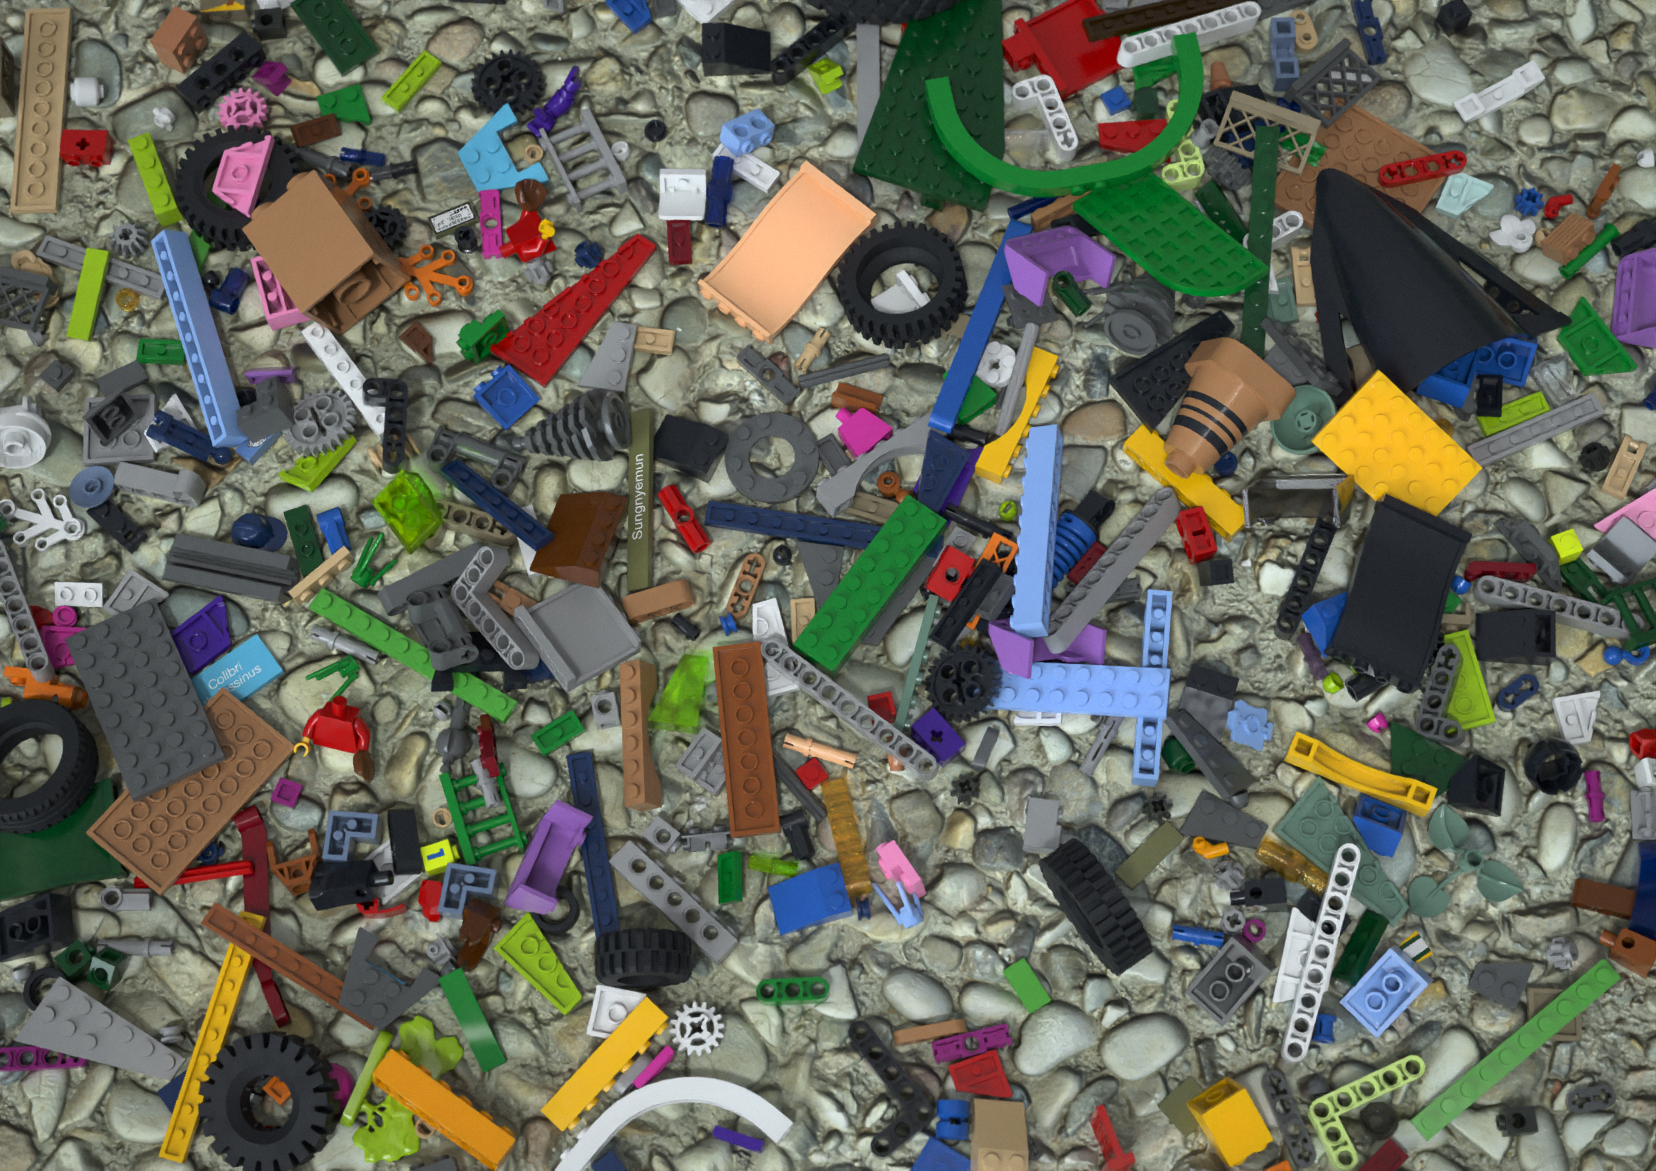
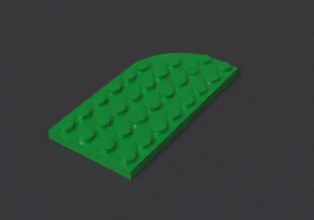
[1072,172,1270,297]

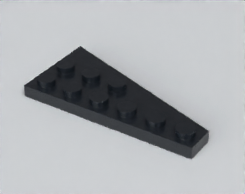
[1109,310,1235,434]

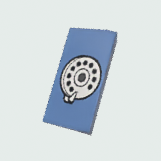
[235,430,283,466]

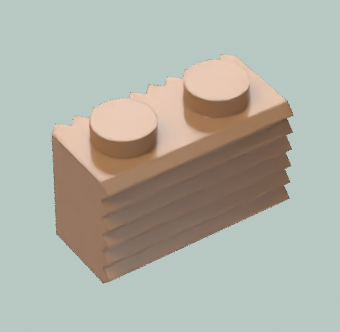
[1540,212,1596,265]

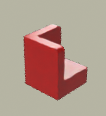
[867,691,896,726]

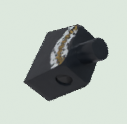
[1230,878,1288,913]

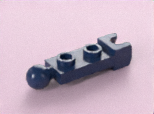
[146,410,232,465]

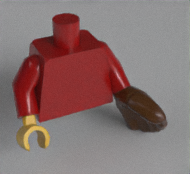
[498,179,557,262]
[294,696,375,783]

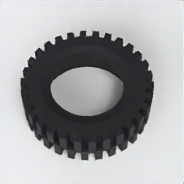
[174,125,301,252]
[837,221,967,349]
[1039,838,1153,976]

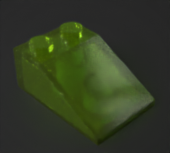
[371,469,443,555]

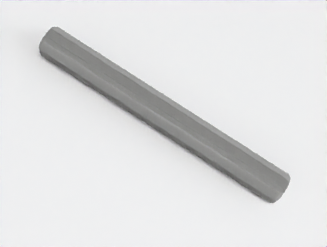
[994,323,1039,436]

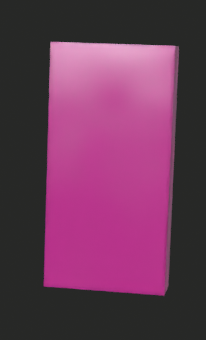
[632,1045,675,1089]

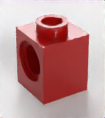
[1001,32,1035,73]

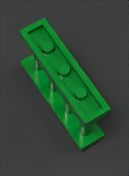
[439,762,529,867]

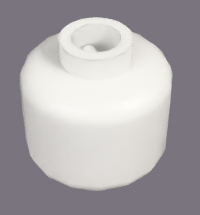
[70,77,104,107]

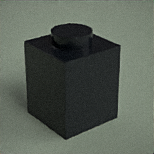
[1436,0,1473,37]

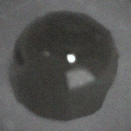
[1359,1102,1399,1141]

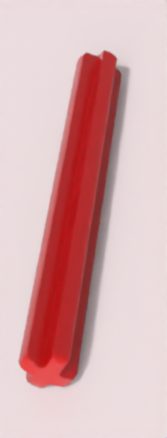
[134,859,254,889]

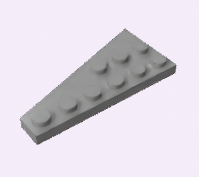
[14,976,186,1081]

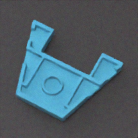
[457,103,550,193]

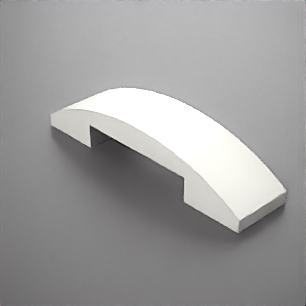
[1453,60,1545,123]

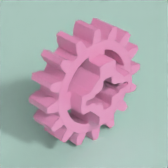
[218,88,269,131]

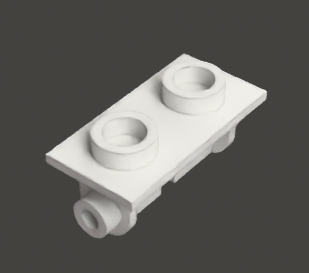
[55,582,107,607]

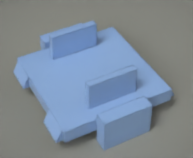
[1226,699,1273,752]

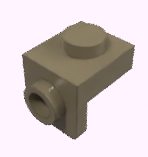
[1441,602,1475,634]

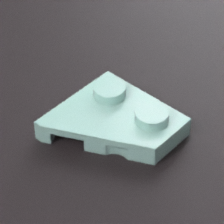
[1434,172,1494,219]

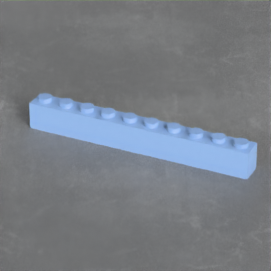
[151,229,248,448]
[1010,424,1064,638]

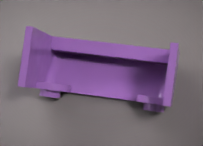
[1004,226,1116,306]
[1611,247,1656,348]
[988,612,1107,679]
[503,800,593,915]

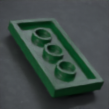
[290,0,379,77]

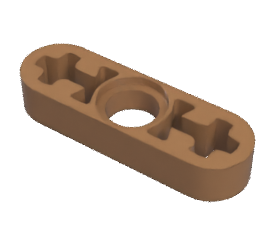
[727,553,766,620]
[893,1019,967,1046]

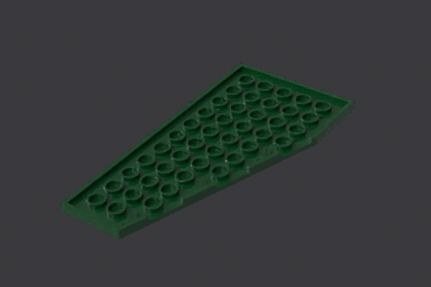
[853,0,1005,213]

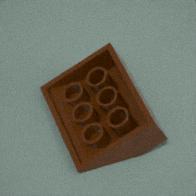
[530,492,628,589]

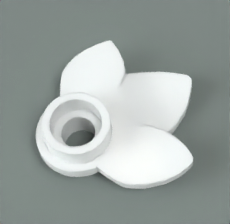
[1489,215,1536,253]

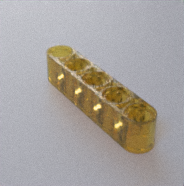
[820,777,873,898]

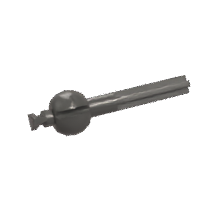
[435,672,478,774]

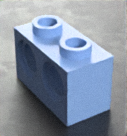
[720,108,775,157]

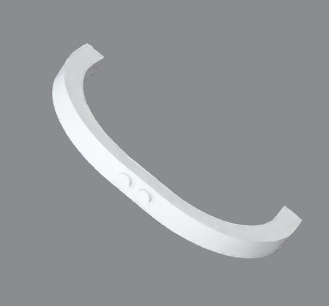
[554,1077,794,1171]

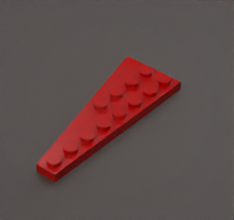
[490,234,657,388]

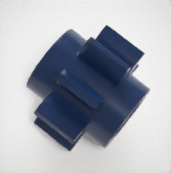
[574,240,602,269]

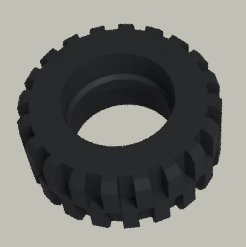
[595,928,692,988]

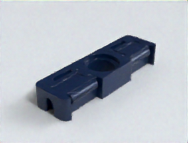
[1352,0,1389,66]

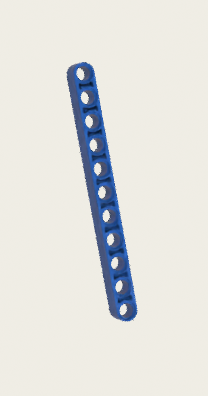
[928,219,1033,434]

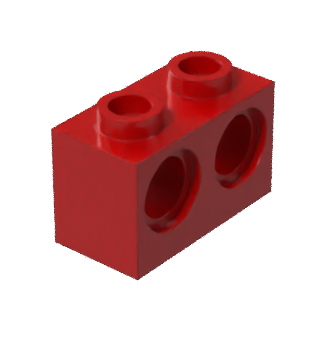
[1175,506,1218,565]

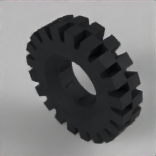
[198,1031,341,1171]

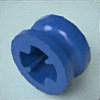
[719,612,738,636]

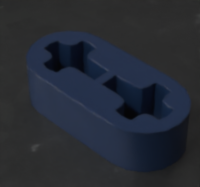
[1496,674,1539,712]

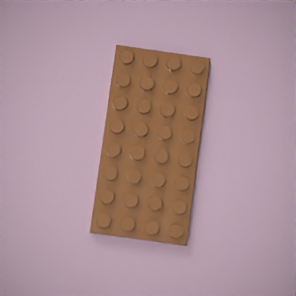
[86,687,295,897]

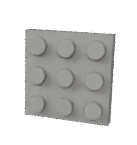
[83,394,157,467]

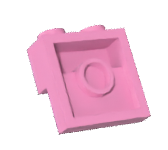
[876,840,926,899]

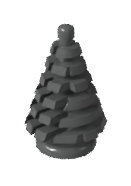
[1103,271,1175,355]
[512,390,631,461]

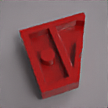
[948,1049,1013,1098]

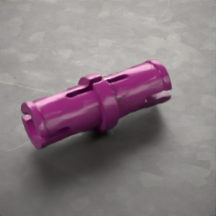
[1584,770,1606,822]

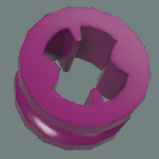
[1242,919,1266,944]

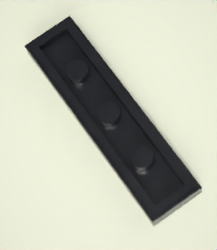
[928,558,1003,650]

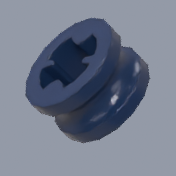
[856,897,871,921]

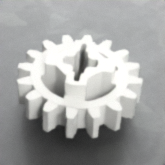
[669,1001,725,1058]

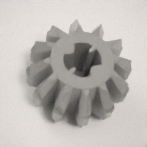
[108,219,149,260]

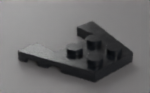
[431,631,527,692]

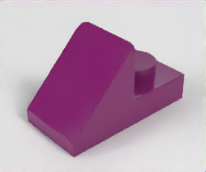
[251,61,291,96]

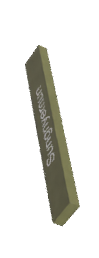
[627,408,654,593]

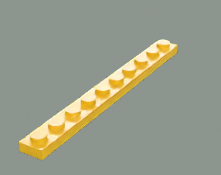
[158,911,267,1164]

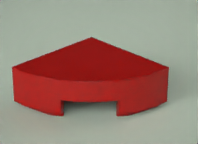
[30,606,56,630]

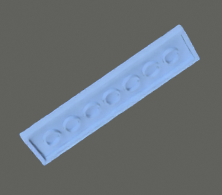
[973,660,1171,719]

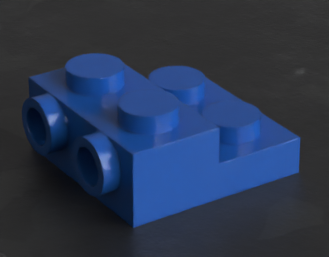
[472,364,540,431]

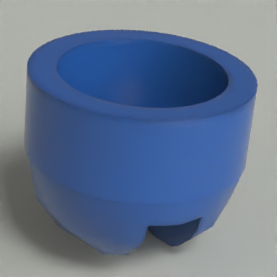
[1451,575,1472,595]

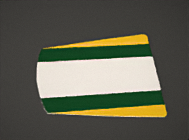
[1398,931,1433,963]

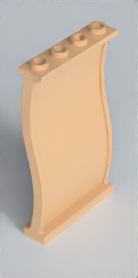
[698,161,878,345]

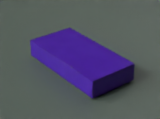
[712,1125,765,1154]

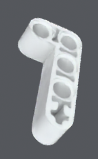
[1011,75,1078,161]

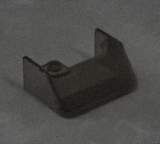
[1242,474,1355,528]

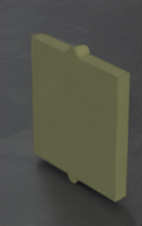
[1157,1076,1205,1138]

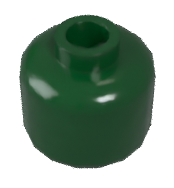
[1161,737,1196,774]

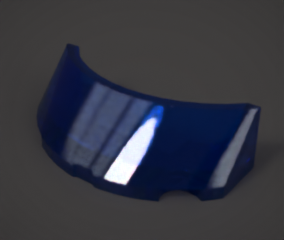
[1627,841,1656,942]

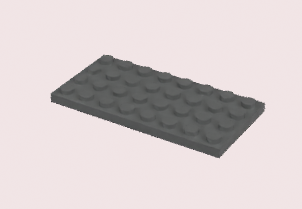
[65,598,226,802]

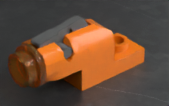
[3,666,88,711]

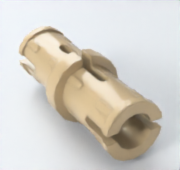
[793,327,831,373]

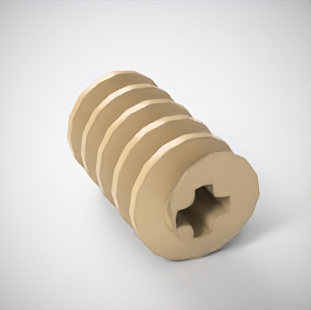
[367,432,421,475]

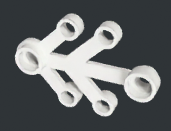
[0,488,86,553]

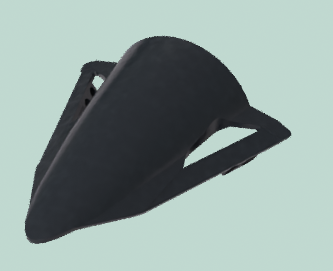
[1310,168,1572,410]

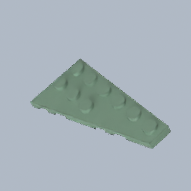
[1273,775,1409,928]

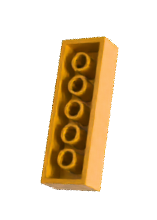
[372,1049,516,1171]

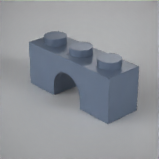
[1268,17,1299,92]

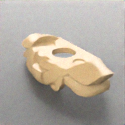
[11,250,59,308]

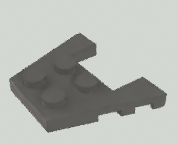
[338,927,441,1031]

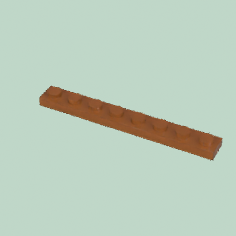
[201,902,375,1031]

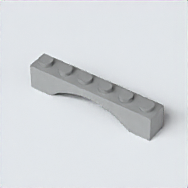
[816,412,947,518]

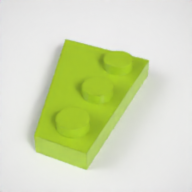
[278,433,357,493]

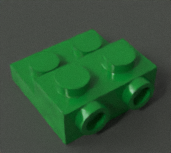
[456,309,510,365]

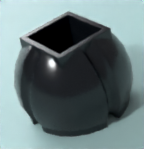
[1523,737,1583,795]

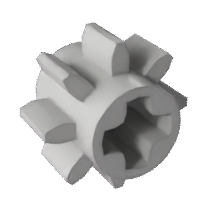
[523,256,554,285]
[1214,860,1245,892]
[1546,937,1578,969]

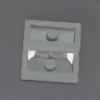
[675,727,726,797]

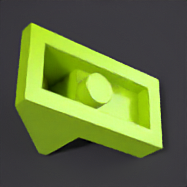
[806,58,843,95]

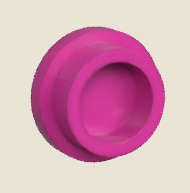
[52,606,77,627]

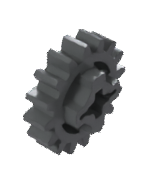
[1202,147,1248,191]

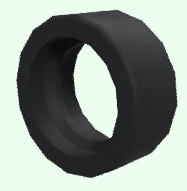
[531,885,580,935]
[23,967,74,1011]

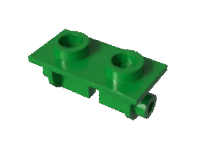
[1280,129,1327,168]

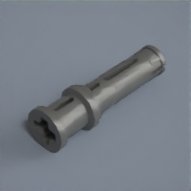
[290,143,356,183]

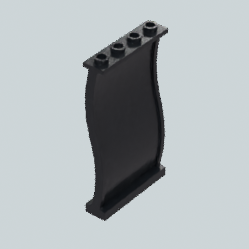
[1323,494,1472,694]

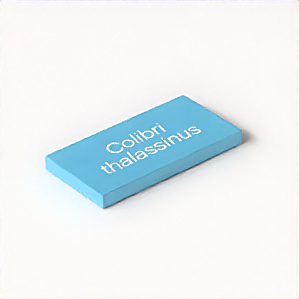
[191,634,285,707]

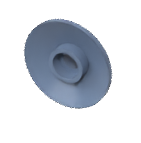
[69,466,115,508]

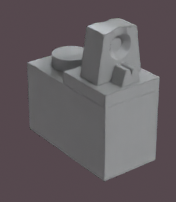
[1022,797,1079,854]

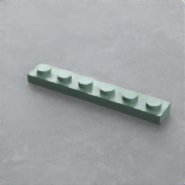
[893,594,942,736]

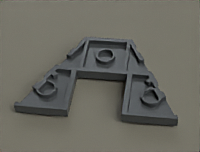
[796,541,936,647]

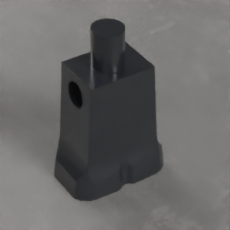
[309,859,394,911]

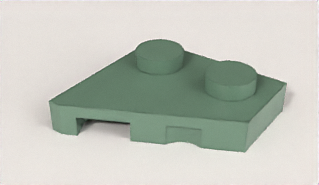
[1267,277,1299,325]

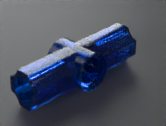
[705,156,734,228]

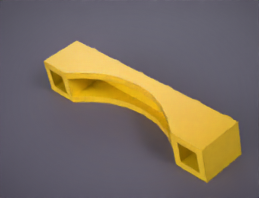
[975,346,1060,485]
[1284,731,1438,818]

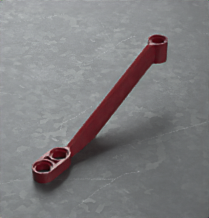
[233,805,292,1028]

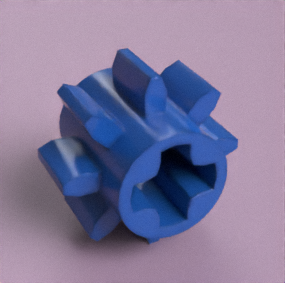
[1514,187,1545,217]

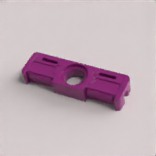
[932,1024,1012,1065]

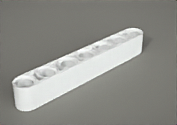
[1117,1,1261,68]

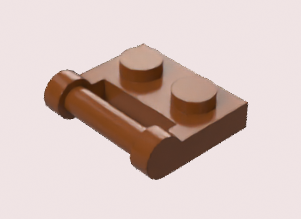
[1585,163,1622,220]

